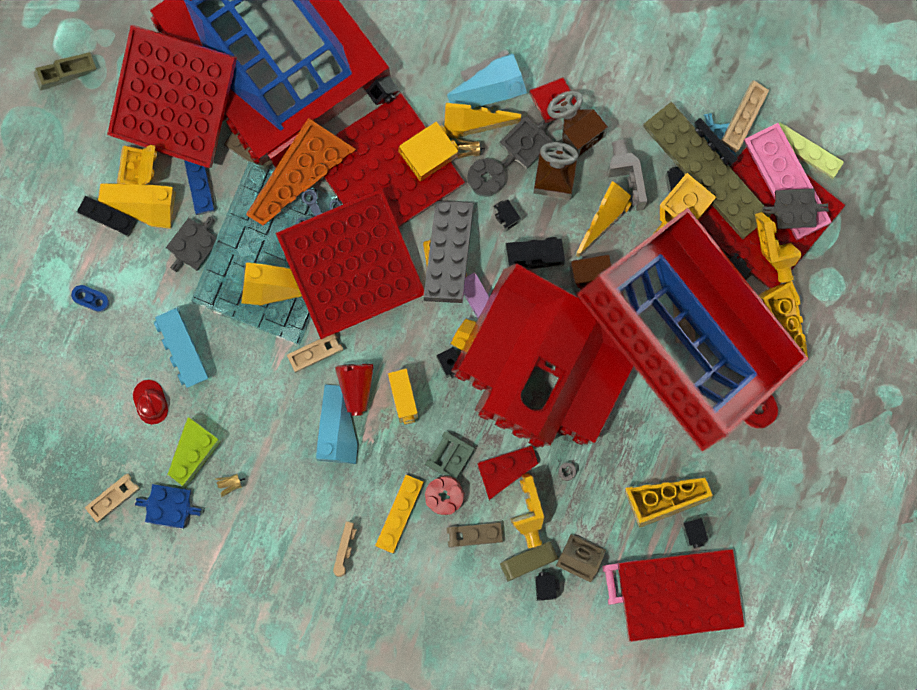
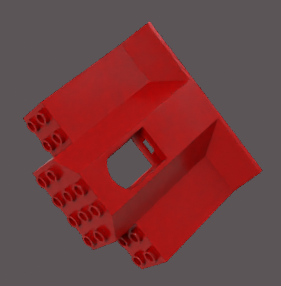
[451,264,633,448]

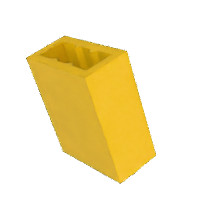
[399,121,459,182]
[388,369,418,425]

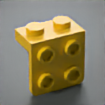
[117,145,157,185]

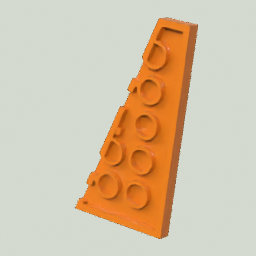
[246,118,356,225]

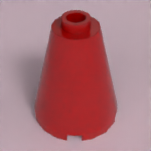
[335,364,374,416]

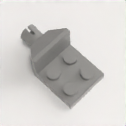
[607,140,647,211]

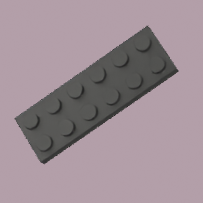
[424,201,474,303]

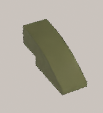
[34,52,96,91]

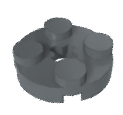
[468,158,505,197]

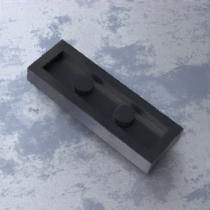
[694,118,738,168]
[77,196,137,237]

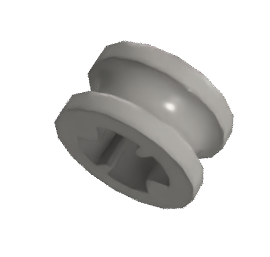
[558,463,576,481]

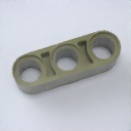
[500,541,559,582]

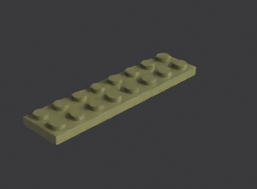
[643,102,772,240]

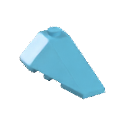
[447,54,527,108]
[316,385,358,464]

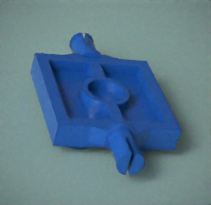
[135,484,202,529]

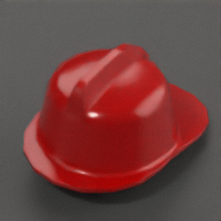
[133,380,168,425]

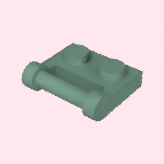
[425,431,474,479]

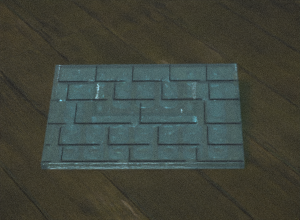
[191,161,342,345]

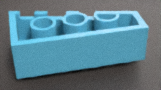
[154,307,208,388]

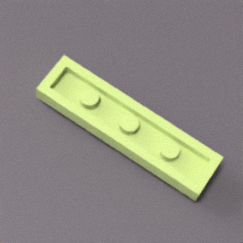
[779,123,844,179]

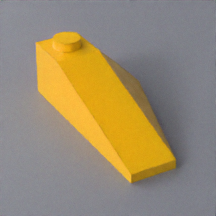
[444,103,521,138]
[98,183,176,229]

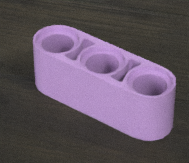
[464,272,489,319]

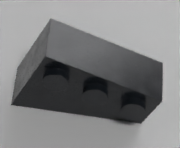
[505,237,565,270]

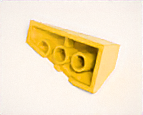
[576,181,632,257]
[241,262,302,306]
[758,281,808,357]

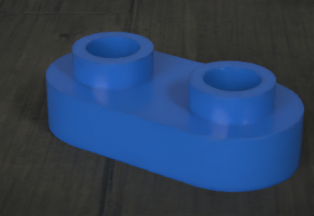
[71,285,109,312]

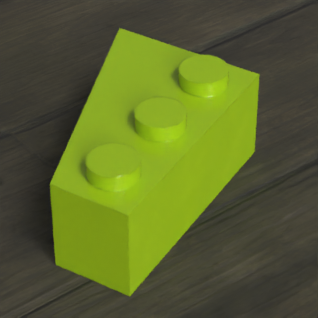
[167,417,221,488]

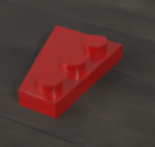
[477,446,538,500]

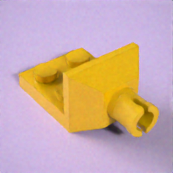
[652,173,717,234]
[755,212,801,283]
[510,473,544,548]

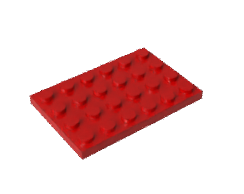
[618,549,744,642]

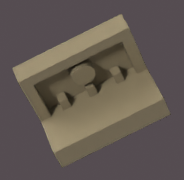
[556,534,606,582]

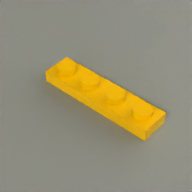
[375,475,424,554]

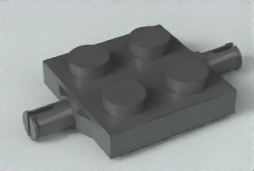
[499,116,553,169]
[762,189,829,229]
[166,217,219,272]

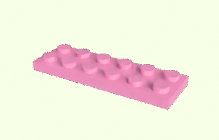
[744,123,832,240]

